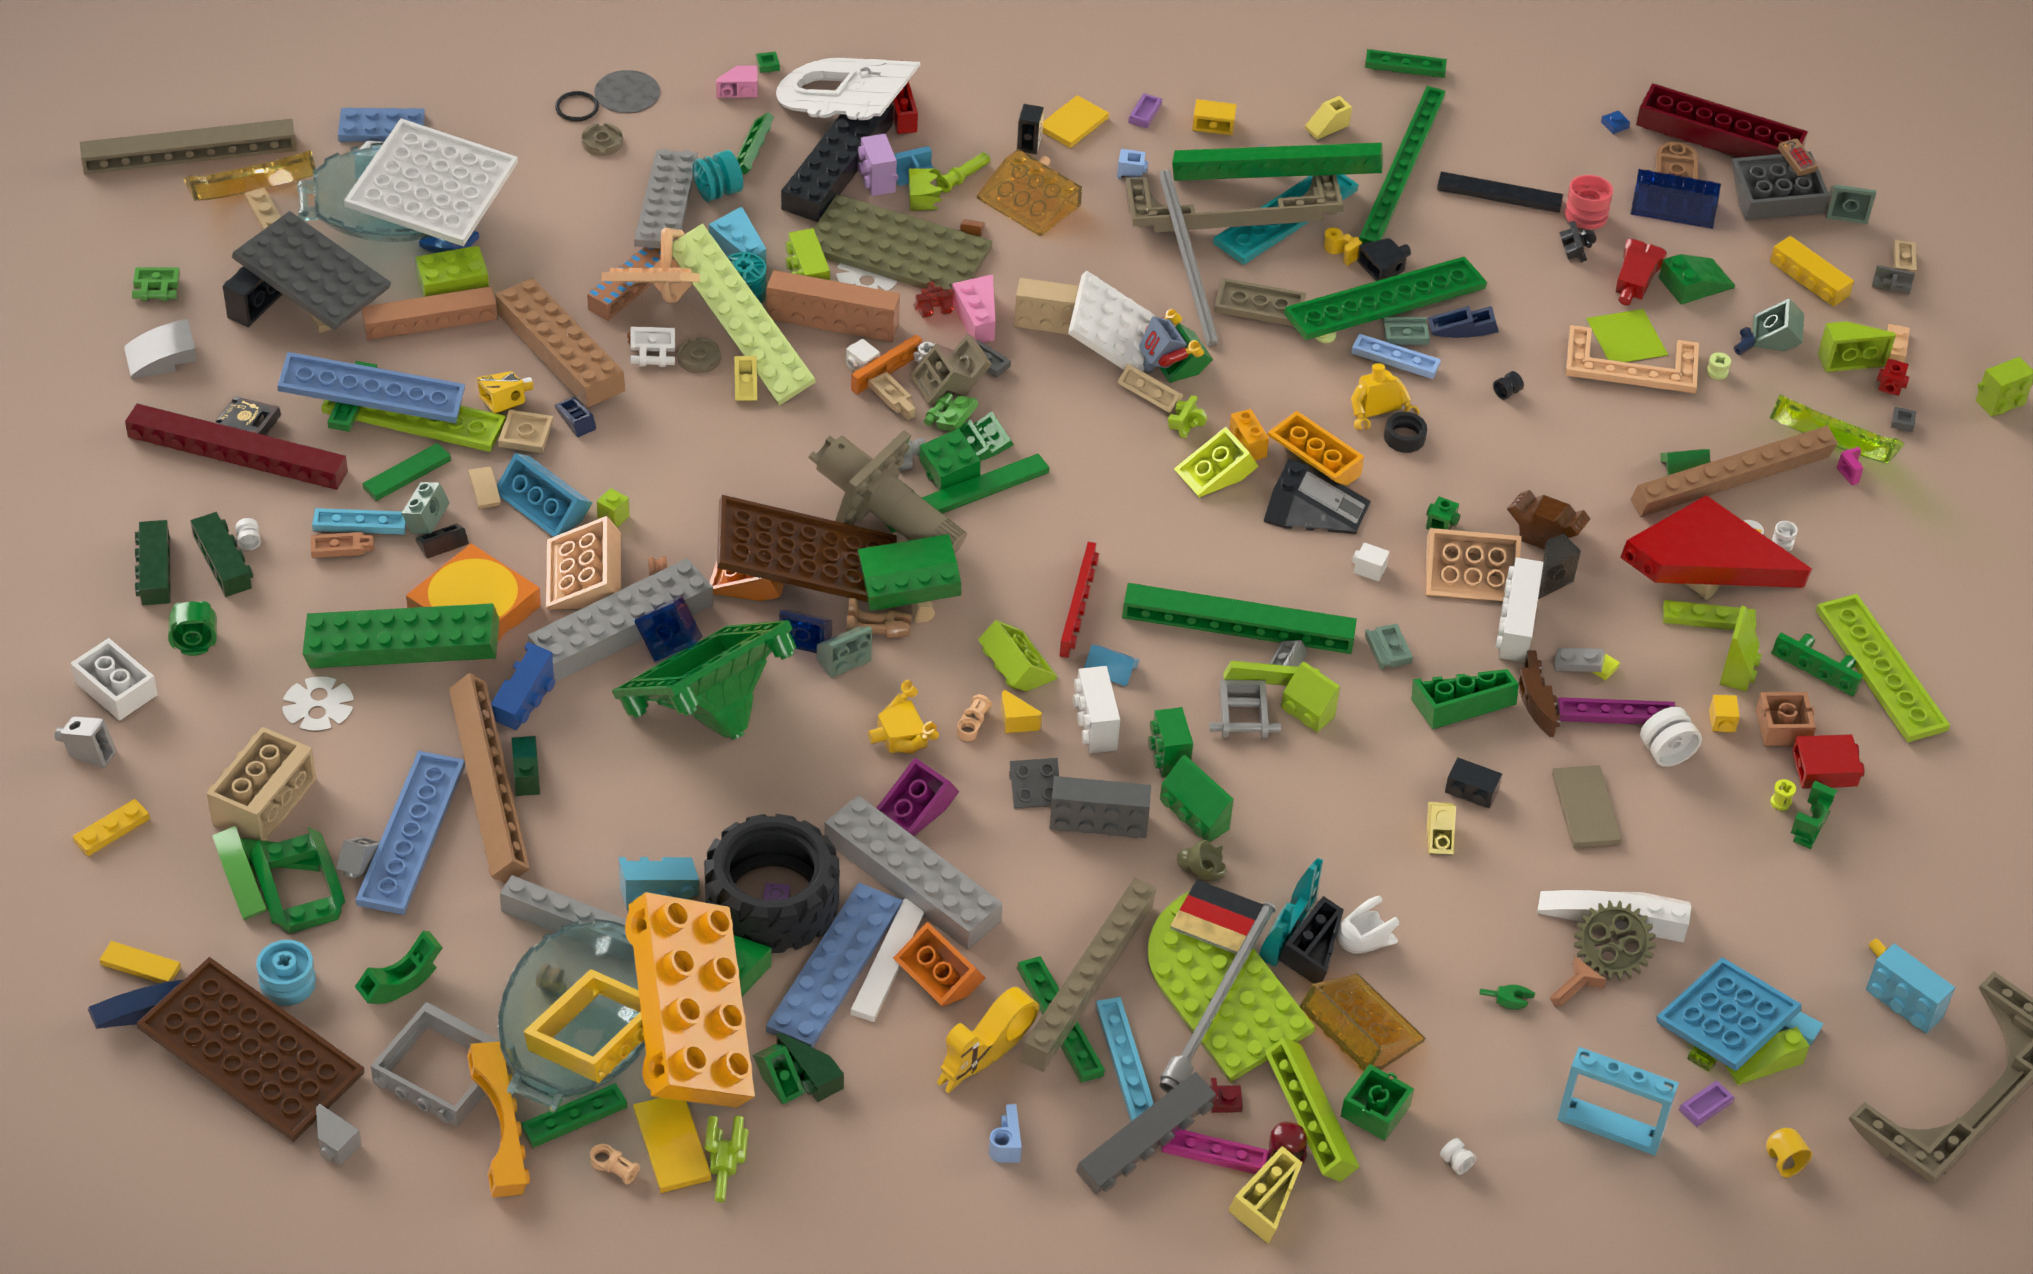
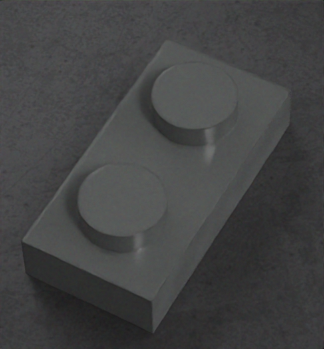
[977,340,1011,378]

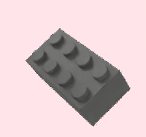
[1049,776,1151,838]

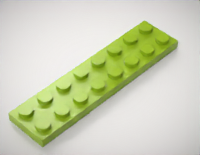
[321,400,506,452]
[1815,594,1950,743]

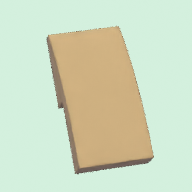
[468,466,501,509]

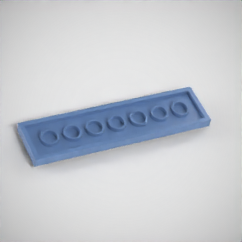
[278,352,465,423]
[356,751,465,915]
[766,882,903,1047]

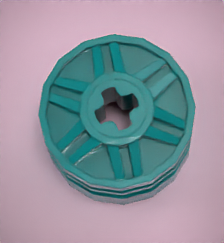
[692,149,744,202]
[727,252,767,304]

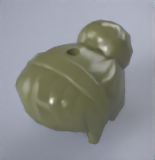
[1177,840,1227,881]

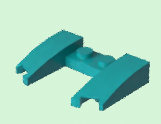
[1259,858,1323,967]

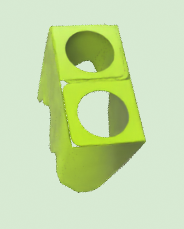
[908,168,943,211]

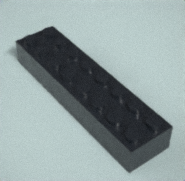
[781,105,894,222]

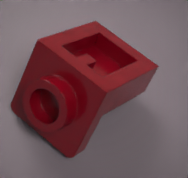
[1210,1078,1243,1113]

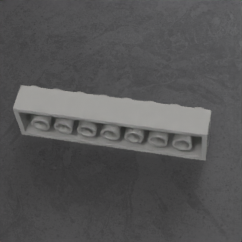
[528,558,713,682]
[824,795,1003,950]

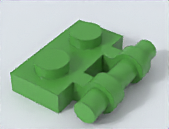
[132,267,180,301]
[923,392,978,431]

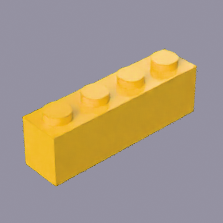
[1770,236,1854,307]

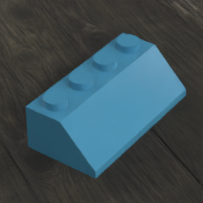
[497,453,593,537]

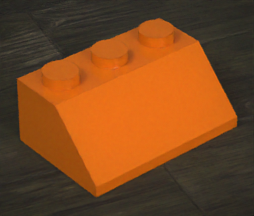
[893,922,986,1007]

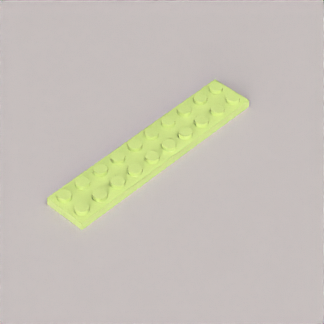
[673,223,816,406]

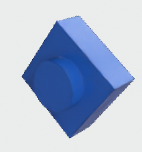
[1601,110,1630,134]

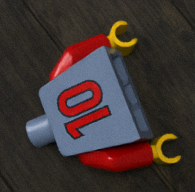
[1139,309,1204,372]

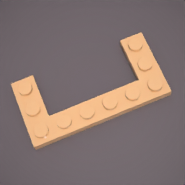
[1565,325,1699,393]

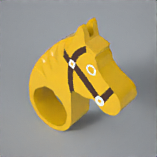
[937,987,1039,1093]

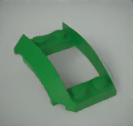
[249,827,345,934]

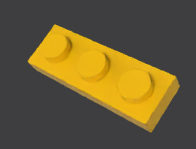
[72,799,150,857]

